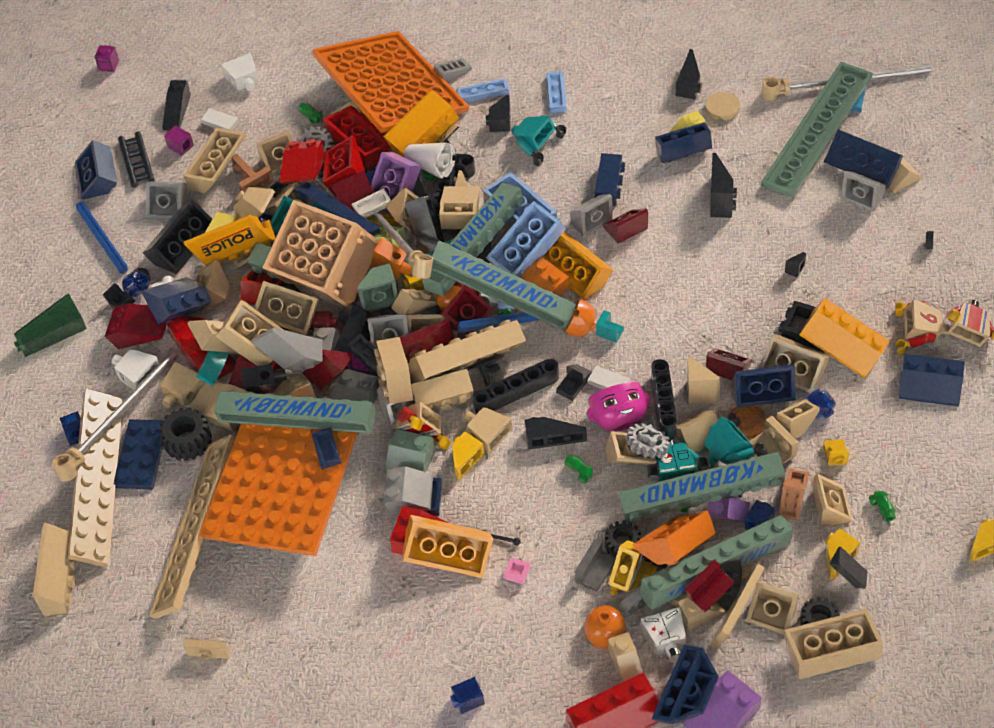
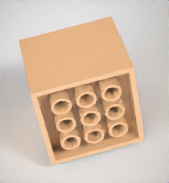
[262,200,379,307]

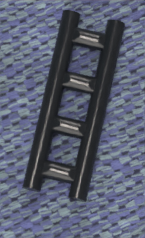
[118,131,155,188]

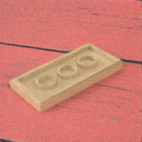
[710,564,764,650]

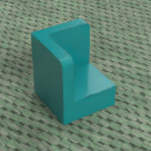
[596,310,624,342]

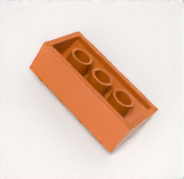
[632,510,716,566]

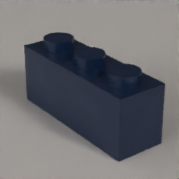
[655,122,712,163]
[594,153,626,206]

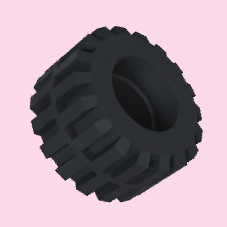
[159,408,212,461]

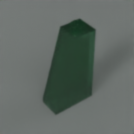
[13,293,87,357]

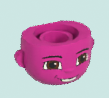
[586,381,650,432]

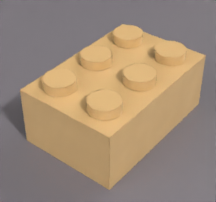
[254,281,319,335]
[374,337,413,404]
[411,369,474,411]

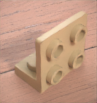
[749,416,799,465]

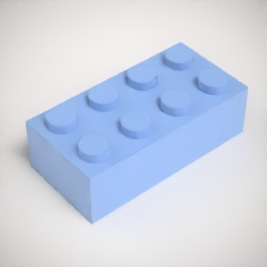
[483,172,557,228]
[486,201,566,278]

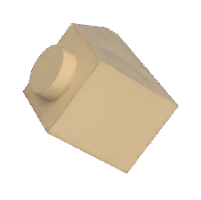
[776,400,820,439]
[608,632,643,682]

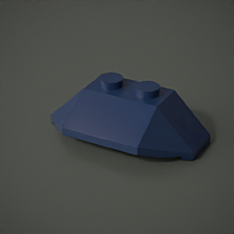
[652,644,719,724]

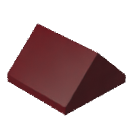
[602,208,648,244]
[441,285,494,336]
[706,348,752,380]
[302,349,353,390]

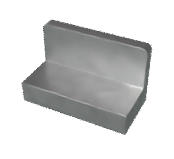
[575,539,616,591]

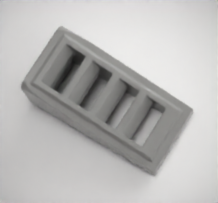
[434,58,472,82]

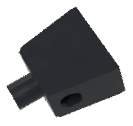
[241,364,287,393]

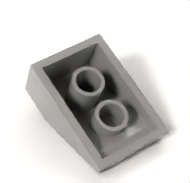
[251,328,322,374]

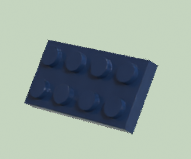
[824,129,903,189]
[113,419,163,490]

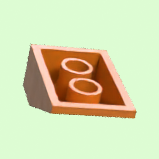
[515,257,569,313]

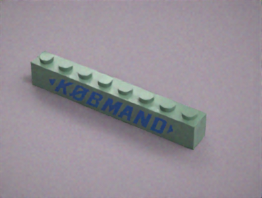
[422,183,524,296]
[431,241,576,331]
[214,391,376,434]
[619,452,785,522]
[640,515,794,610]

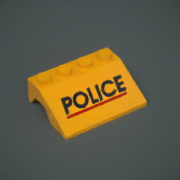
[184,215,276,266]

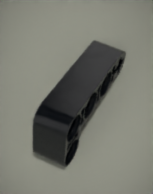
[432,153,475,203]

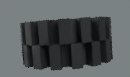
[604,520,642,557]
[800,597,840,626]

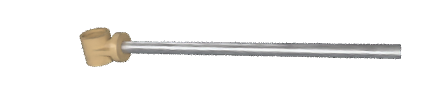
[762,66,931,101]
[372,212,433,279]
[52,351,177,482]

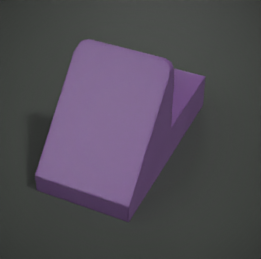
[707,498,750,523]

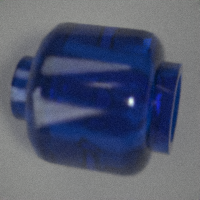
[122,270,149,297]
[807,389,836,419]

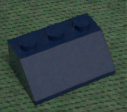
[75,140,117,200]
[141,277,212,325]
[899,354,965,407]
[732,364,796,407]

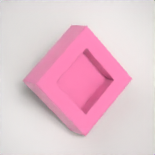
[504,558,531,584]

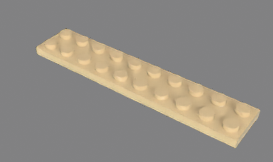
[67,389,123,567]
[149,434,236,619]

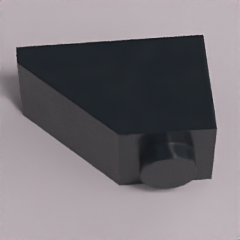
[486,95,511,132]

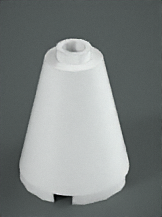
[404,143,455,178]

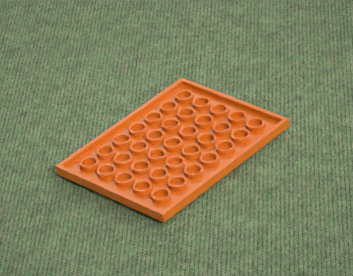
[312,31,469,133]
[199,424,358,556]

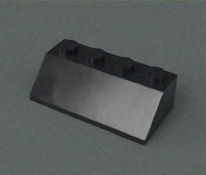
[142,199,212,274]

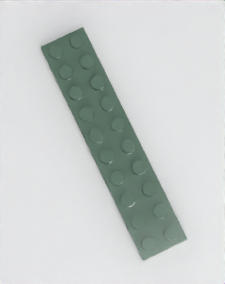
[761,62,873,198]

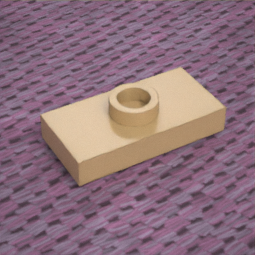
[183,639,230,659]

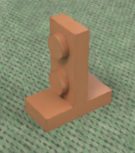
[231,154,274,192]
[778,468,810,521]

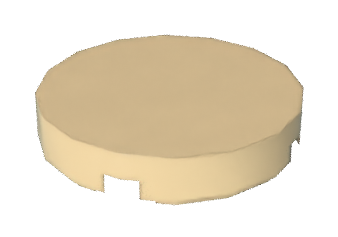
[706,92,740,121]

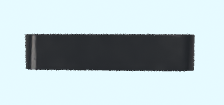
[472,359,559,414]
[651,359,677,440]

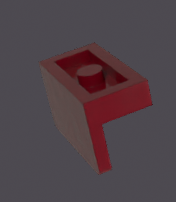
[684,559,734,612]

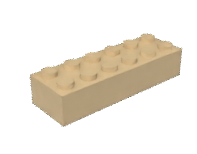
[408,320,526,384]

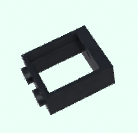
[779,301,825,353]

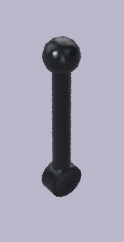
[482,530,521,545]

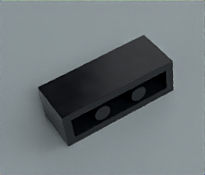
[405,196,445,254]

